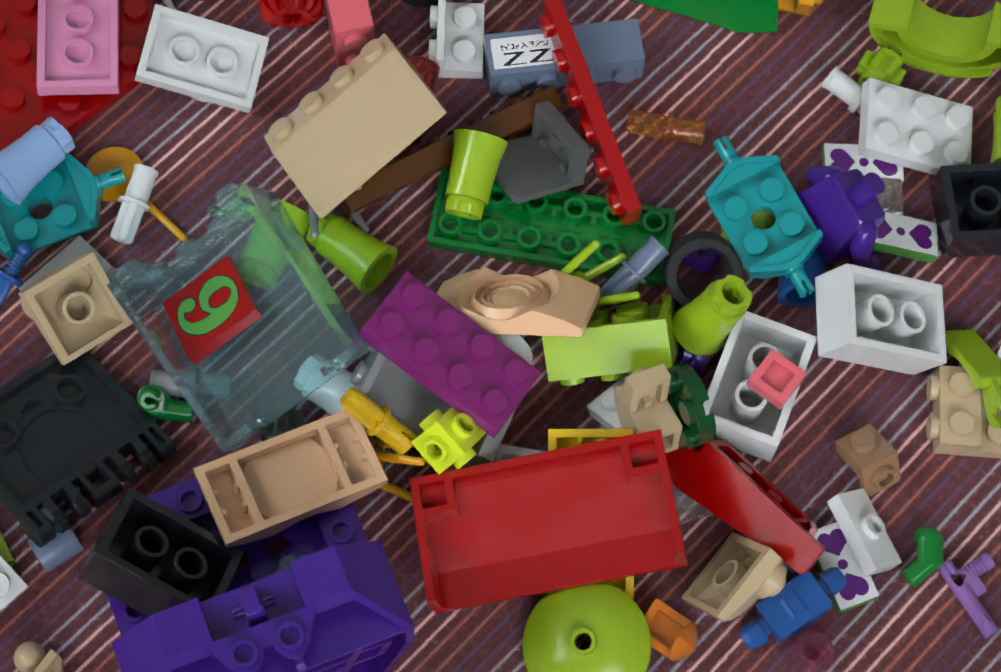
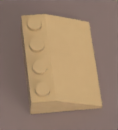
[264,33,447,219]

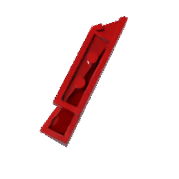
[666,440,826,574]

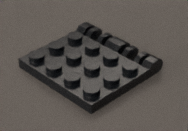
[0,351,177,548]

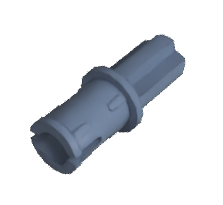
[600,235,670,308]

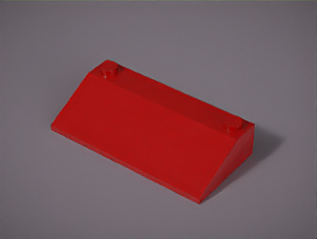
[409,429,688,614]

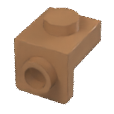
[835,424,901,497]

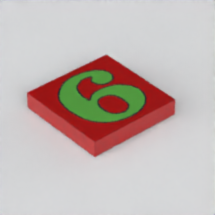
[162,256,263,365]

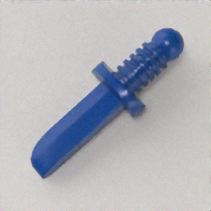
[0,242,33,307]

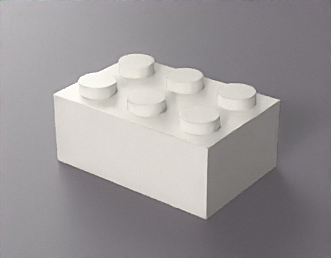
[815,263,947,375]
[703,311,817,462]

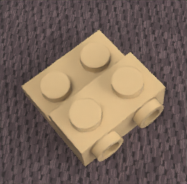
[926,365,1001,459]

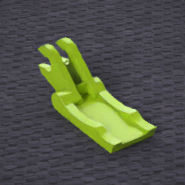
[945,329,1001,428]

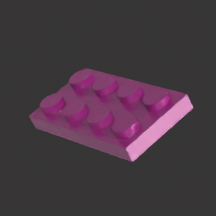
[357,272,541,438]

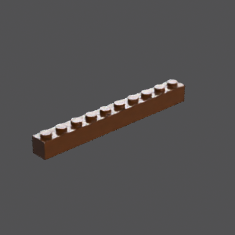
[340,86,564,216]

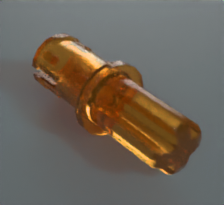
[626,110,706,146]

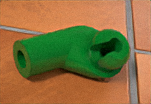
[137,384,194,423]
[900,526,944,588]

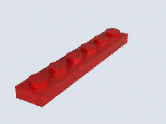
[538,0,642,226]

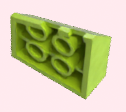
[542,293,678,386]

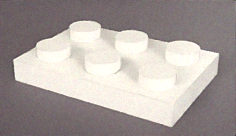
[135,4,269,113]
[858,78,973,175]

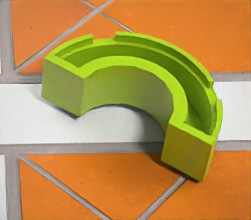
[868,0,1001,78]

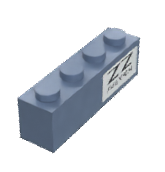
[483,18,645,96]

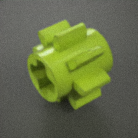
[855,48,907,86]

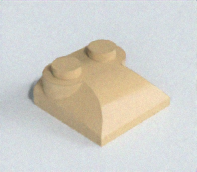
[18,252,133,365]
[681,532,787,622]

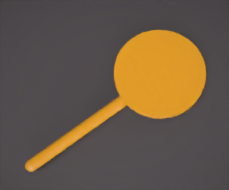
[86,147,188,242]

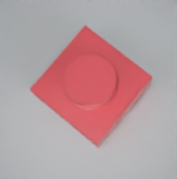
[746,349,807,410]

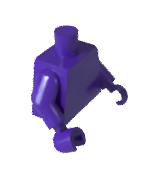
[797,166,885,271]

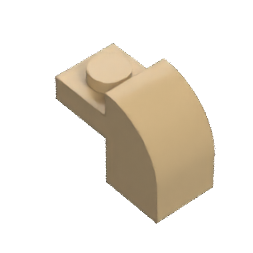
[614,363,683,453]

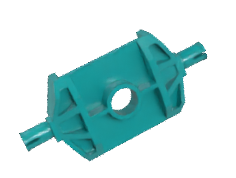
[705,136,823,298]
[0,153,126,260]

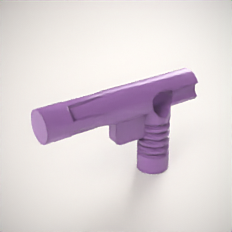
[937,553,1000,639]

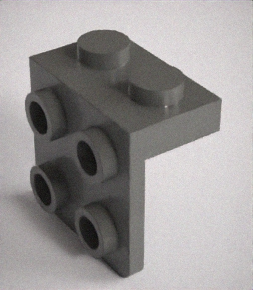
[495,100,590,203]

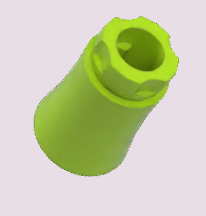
[445,129,508,220]
[305,211,397,294]
[672,275,752,356]

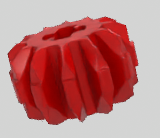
[258,0,324,30]

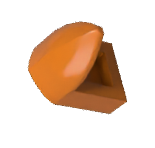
[644,598,698,661]

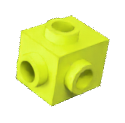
[411,407,486,474]

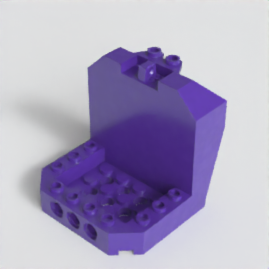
[107,478,415,672]

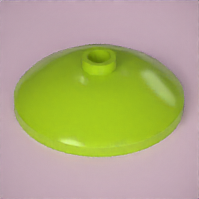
[522,582,652,672]

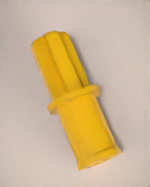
[340,387,416,455]

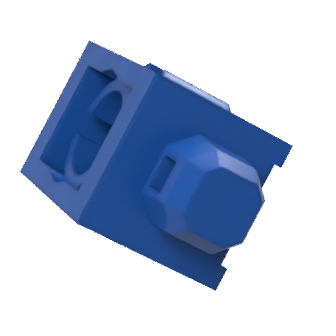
[739,567,847,650]

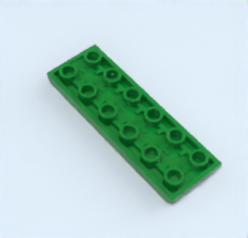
[427,170,676,287]

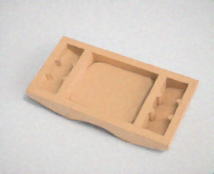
[437,267,600,337]
[193,410,388,548]

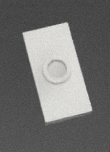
[827,488,902,577]

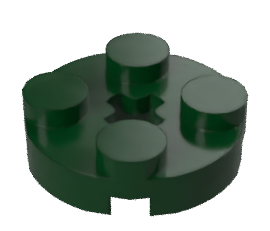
[667,363,716,450]

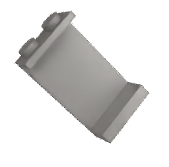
[349,344,516,468]

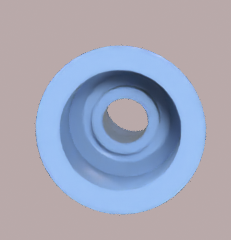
[0,117,75,205]

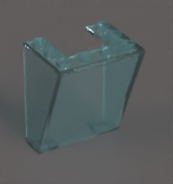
[107,183,369,452]

